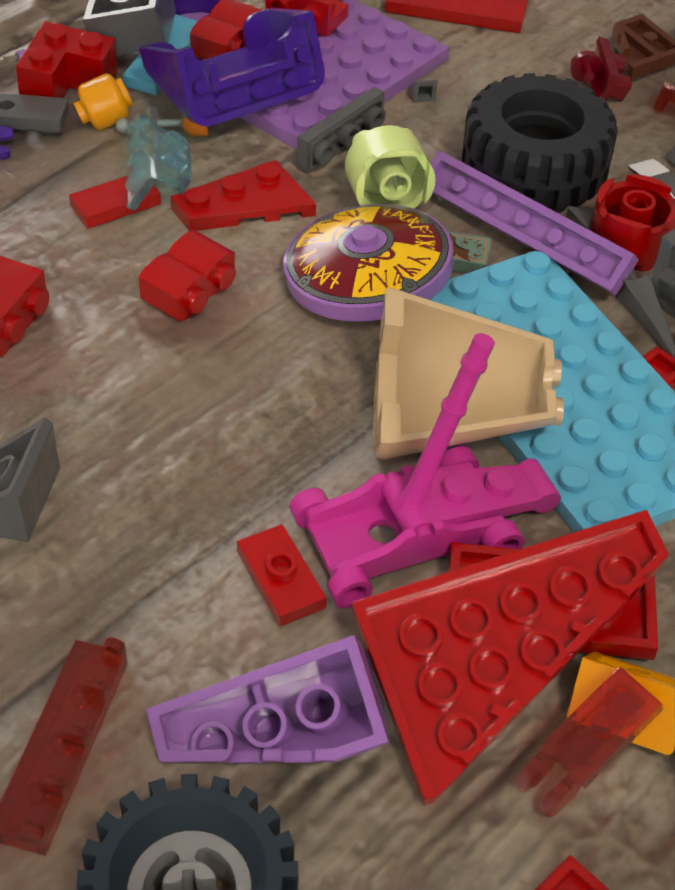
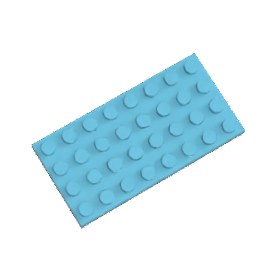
[430,250,675,532]

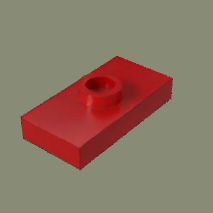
[237,524,327,627]

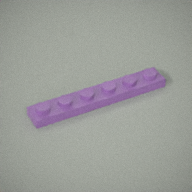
[431,150,639,296]

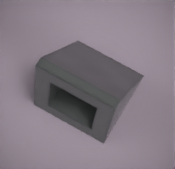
[408,80,438,103]
[566,206,593,230]

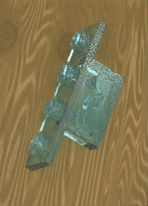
[125,105,192,211]

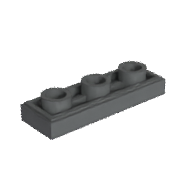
[297,87,386,174]
[0,93,69,134]

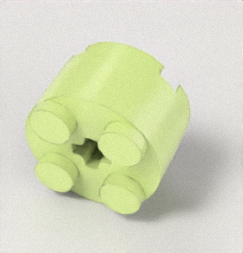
[345,125,435,209]

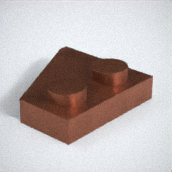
[612,14,675,80]

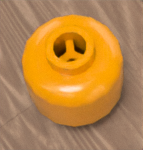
[73,73,134,131]

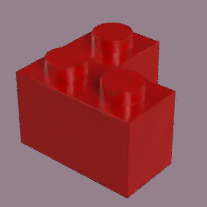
[16,21,117,98]

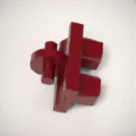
[570,36,632,102]

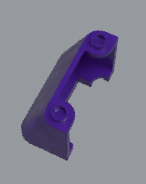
[139,8,325,127]

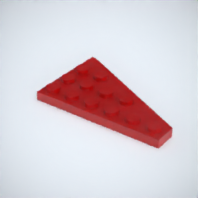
[352,510,669,806]

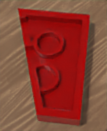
[170,160,316,231]

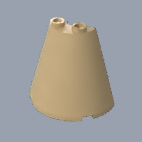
[373,288,564,460]

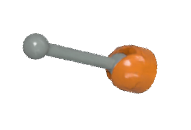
[115,114,209,137]

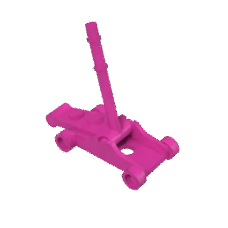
[289,333,561,609]

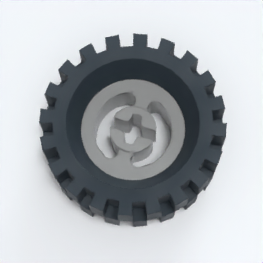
[77,774,299,890]

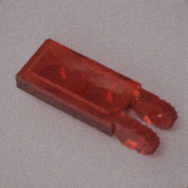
[515,666,663,818]

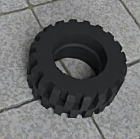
[462,73,618,212]

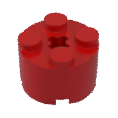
[590,174,675,271]

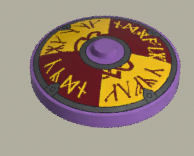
[283,204,454,321]

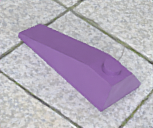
[146,635,390,764]

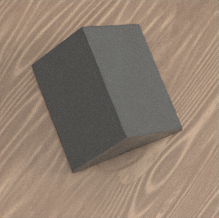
[0,417,60,542]

